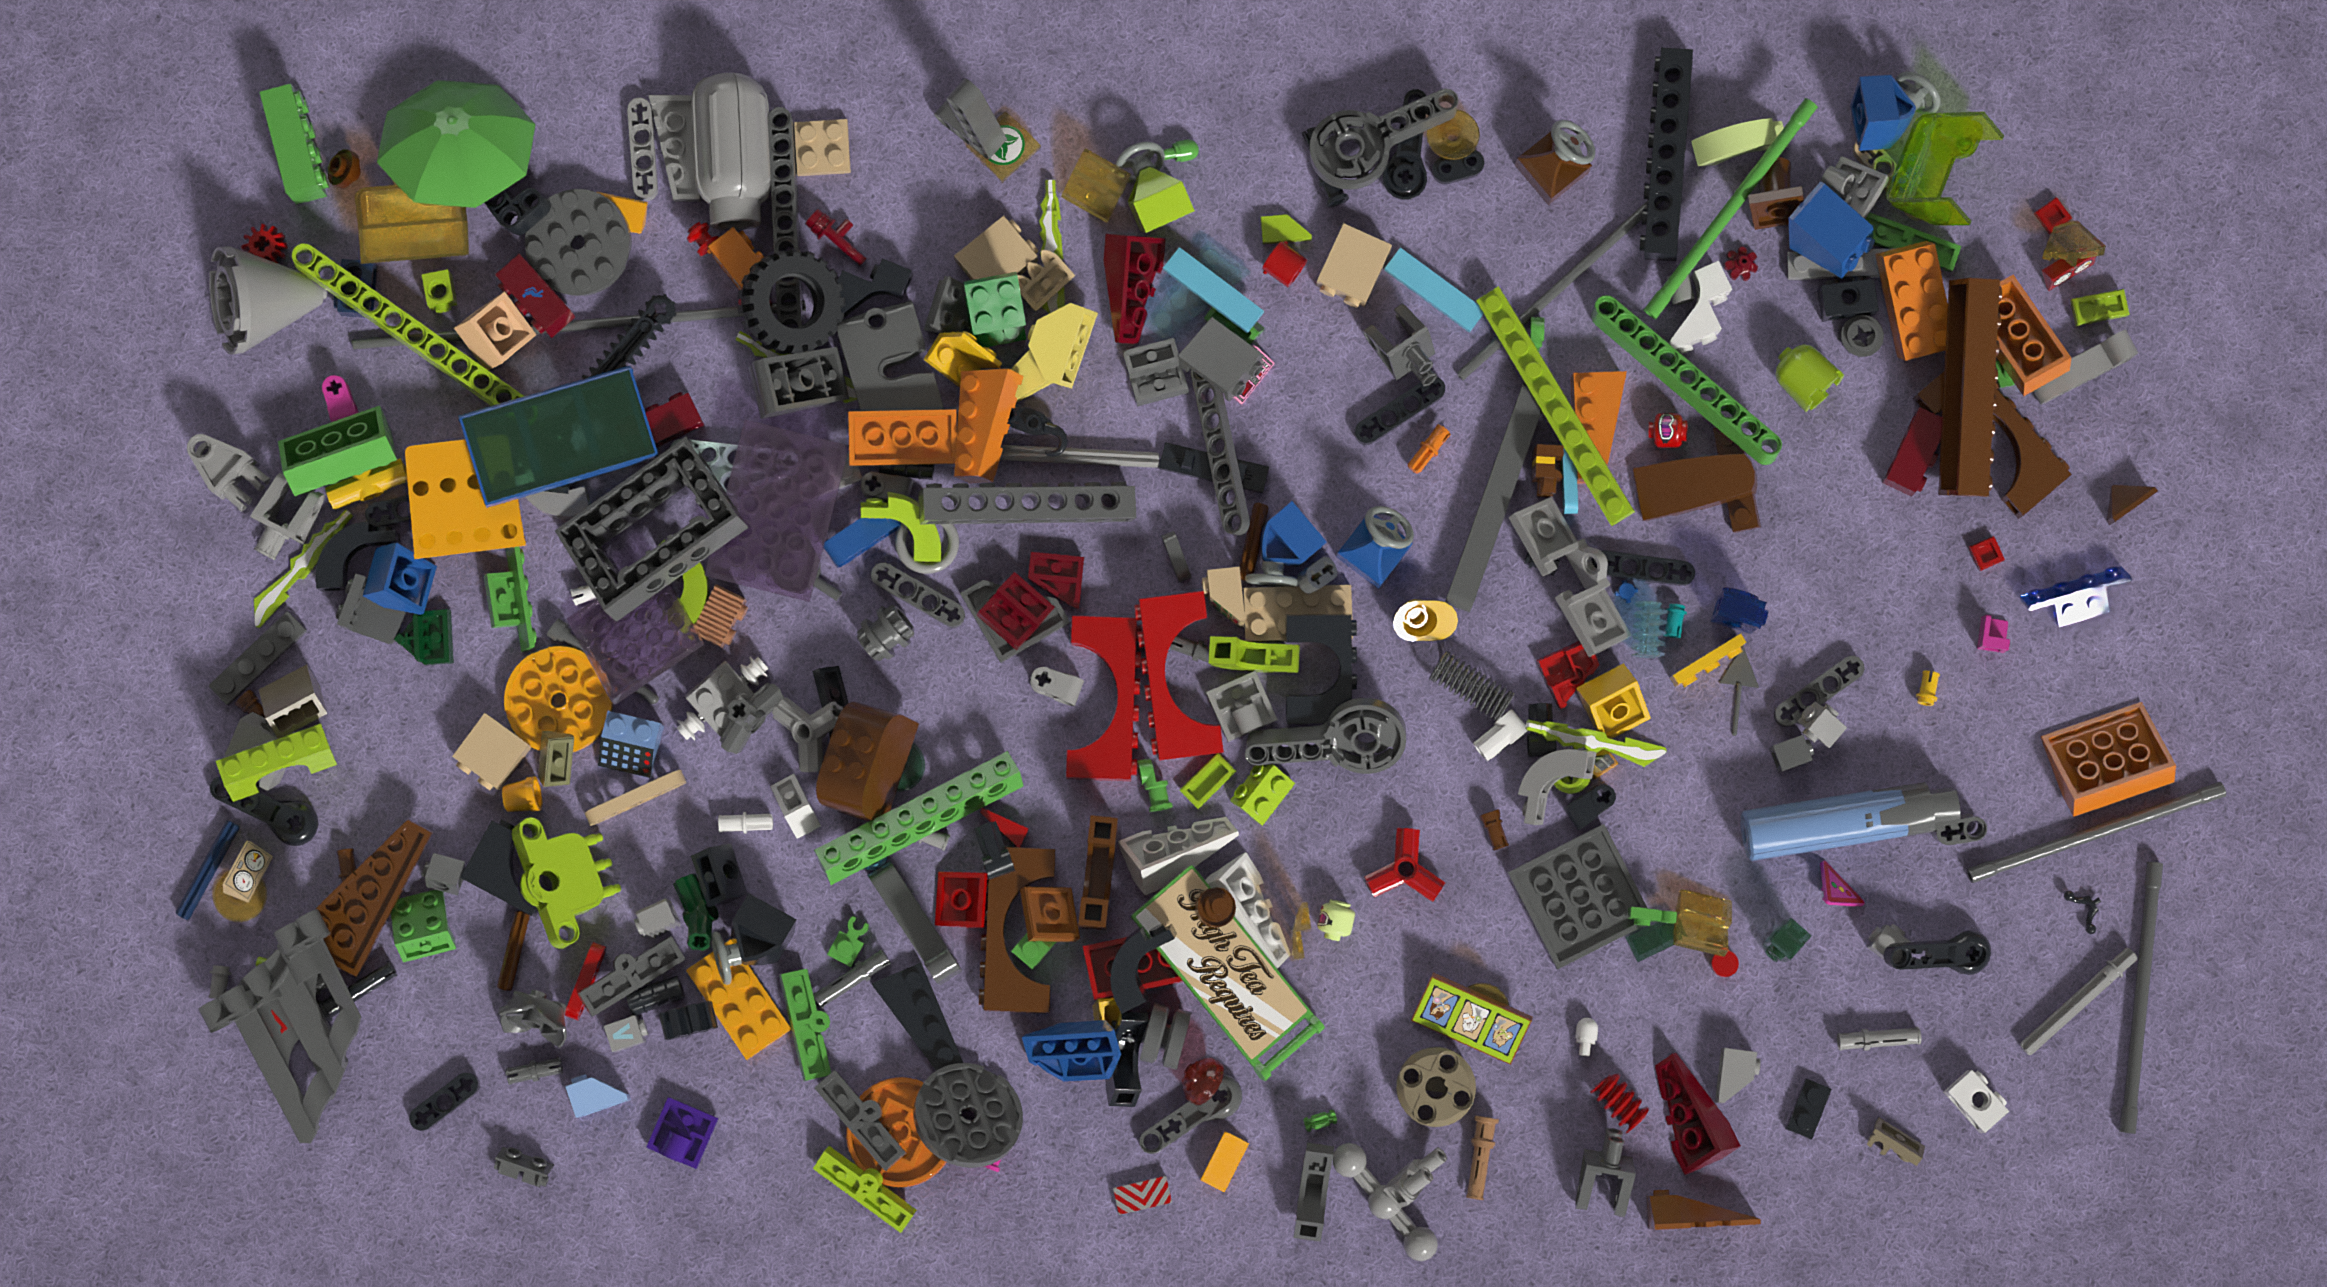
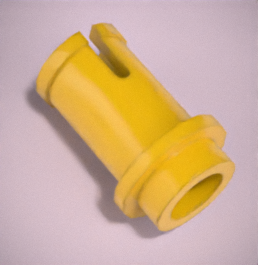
[1916,670,1940,706]

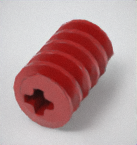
[1590,1073,1649,1134]

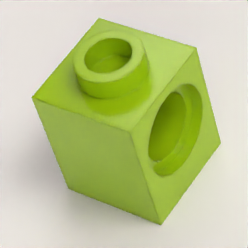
[421,269,458,313]

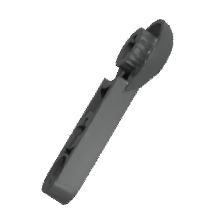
[1140,1073,1242,1154]

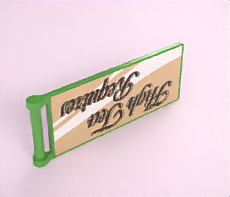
[1131,865,1325,1081]

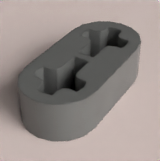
[1161,531,1192,583]
[1297,557,1337,594]

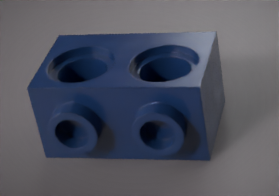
[333,259,378,318]

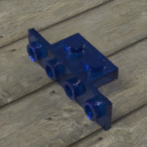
[2020,566,2132,627]

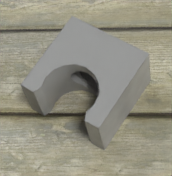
[224,712,293,791]

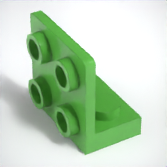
[391,890,456,962]

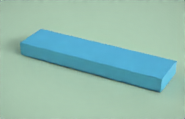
[1163,247,1264,333]
[1384,248,1484,333]

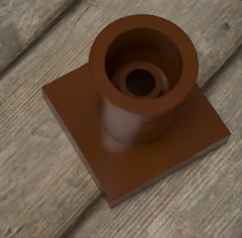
[1748,157,1804,230]

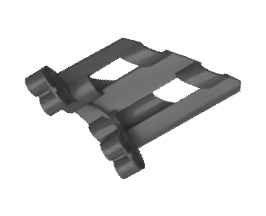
[198,909,361,1144]

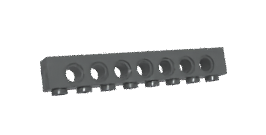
[918,482,1137,525]

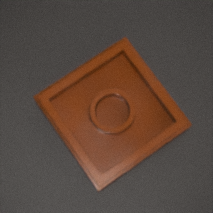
[1020,887,1080,942]

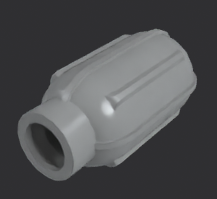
[691,73,771,230]

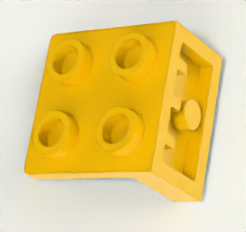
[923,331,1002,388]

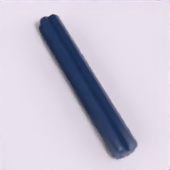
[176,820,240,920]

